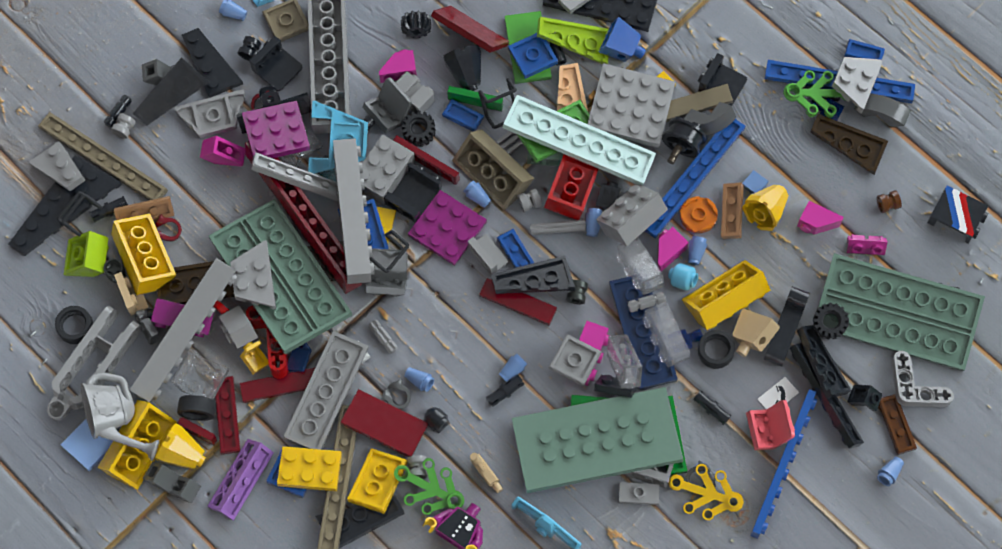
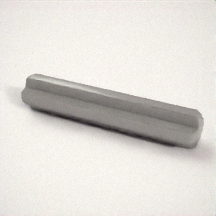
[530,220,586,235]

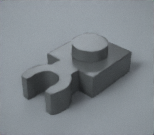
[135,309,159,345]

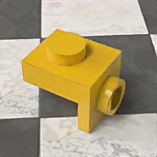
[240,340,269,375]

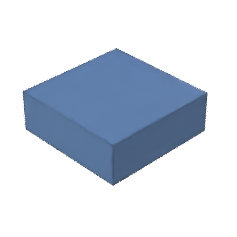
[742,170,769,194]

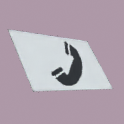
[758,377,799,409]

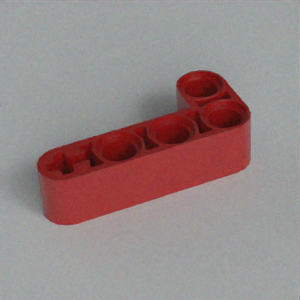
[246,305,288,379]

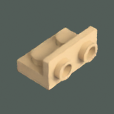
[114,272,149,316]

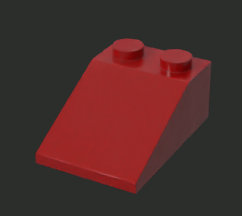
[544,154,599,220]

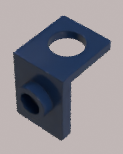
[288,342,312,372]

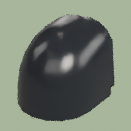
[424,407,450,433]

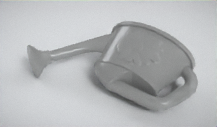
[81,373,159,461]

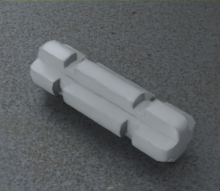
[628,292,666,312]
[369,320,397,354]

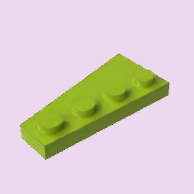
[537,17,609,64]

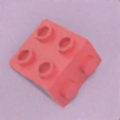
[746,400,795,450]

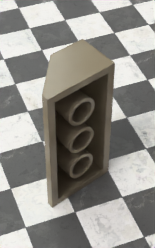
[452,129,534,210]

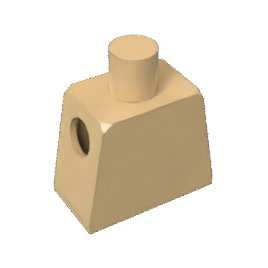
[732,309,780,357]

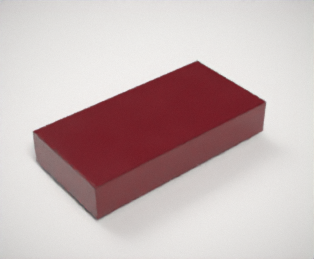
[177,417,217,446]

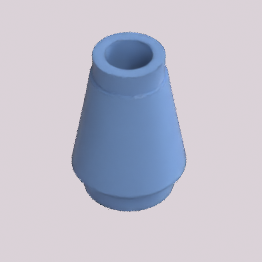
[219,0,248,21]
[463,180,491,208]
[585,208,602,237]
[688,236,708,265]
[499,353,527,382]
[404,367,434,392]
[877,457,904,486]

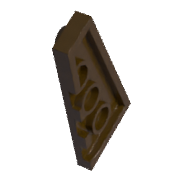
[810,114,888,175]

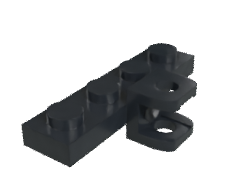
[236,85,312,134]

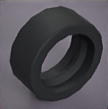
[55,306,94,344]
[698,330,735,369]
[177,395,216,421]

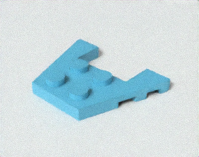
[308,101,368,174]

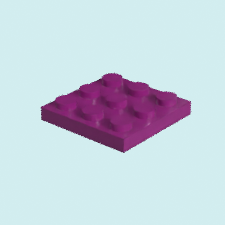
[242,101,310,158]
[408,190,487,266]

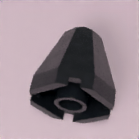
[443,45,481,91]

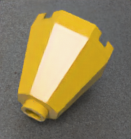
[742,185,789,231]
[155,423,206,470]

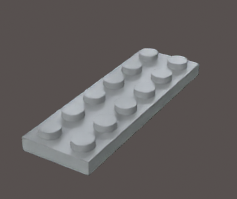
[284,331,369,450]

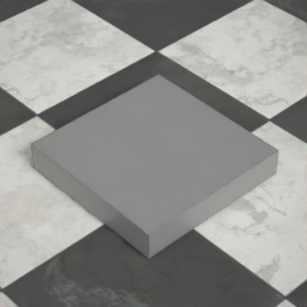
[549,334,602,387]

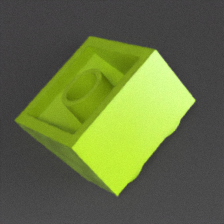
[63,231,109,277]

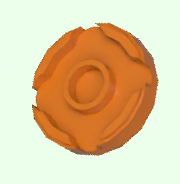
[680,196,718,233]

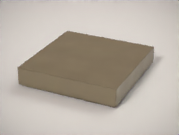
[262,0,309,42]

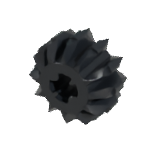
[401,10,431,38]

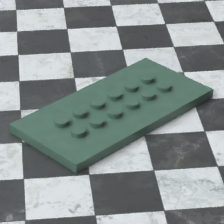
[209,199,352,354]
[818,253,985,371]
[512,387,683,493]

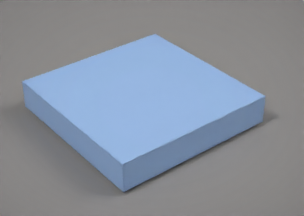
[61,419,113,472]

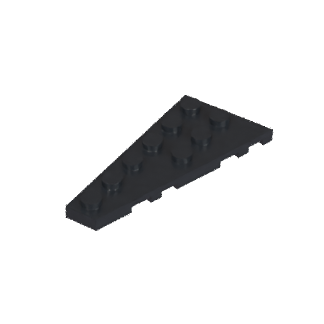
[8,155,122,256]

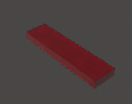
[393,135,460,185]
[479,278,557,326]
[240,367,316,403]
[214,376,241,455]

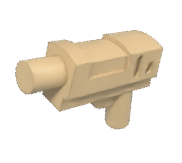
[470,453,503,494]

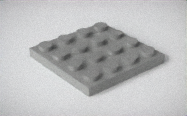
[588,63,675,148]

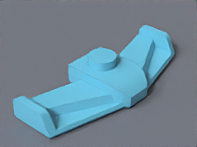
[511,496,581,549]

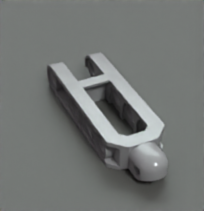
[47,306,141,421]

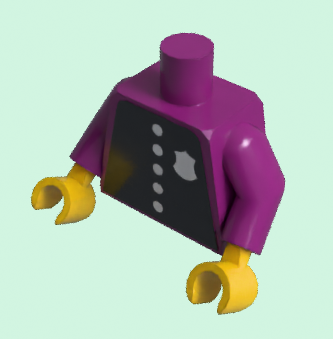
[422,503,483,549]

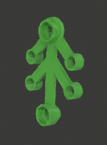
[783,70,846,118]
[394,458,464,515]

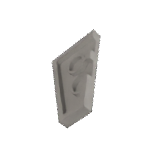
[28,141,85,191]

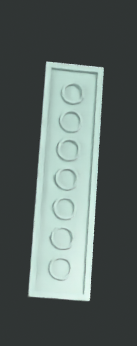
[502,95,656,185]

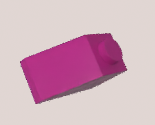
[379,49,417,83]
[200,136,245,167]
[797,201,844,234]
[657,227,689,273]

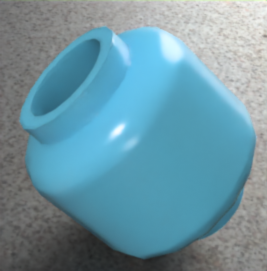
[668,263,698,291]

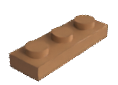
[721,182,744,239]
[114,196,175,220]

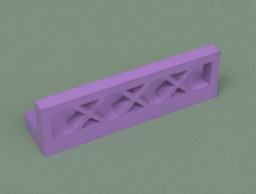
[207,439,274,521]

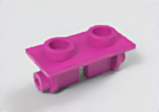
[847,234,888,255]

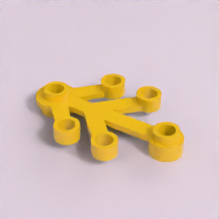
[668,464,744,520]

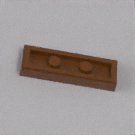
[879,394,917,455]

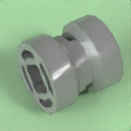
[111,113,136,139]
[517,189,542,212]
[407,456,428,479]

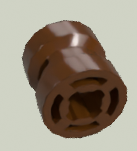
[876,190,902,213]

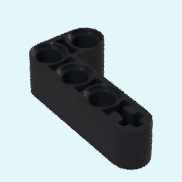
[764,286,810,367]

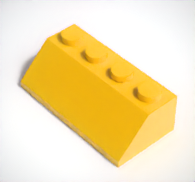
[111,214,176,295]
[682,260,771,330]
[97,400,177,490]

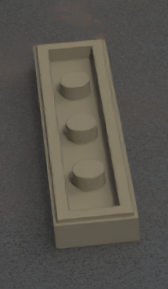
[666,84,733,122]

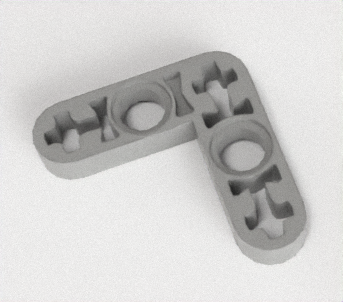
[891,351,954,407]

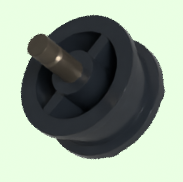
[662,116,707,165]

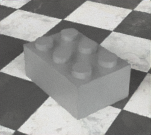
[360,134,415,205]
[596,184,668,246]

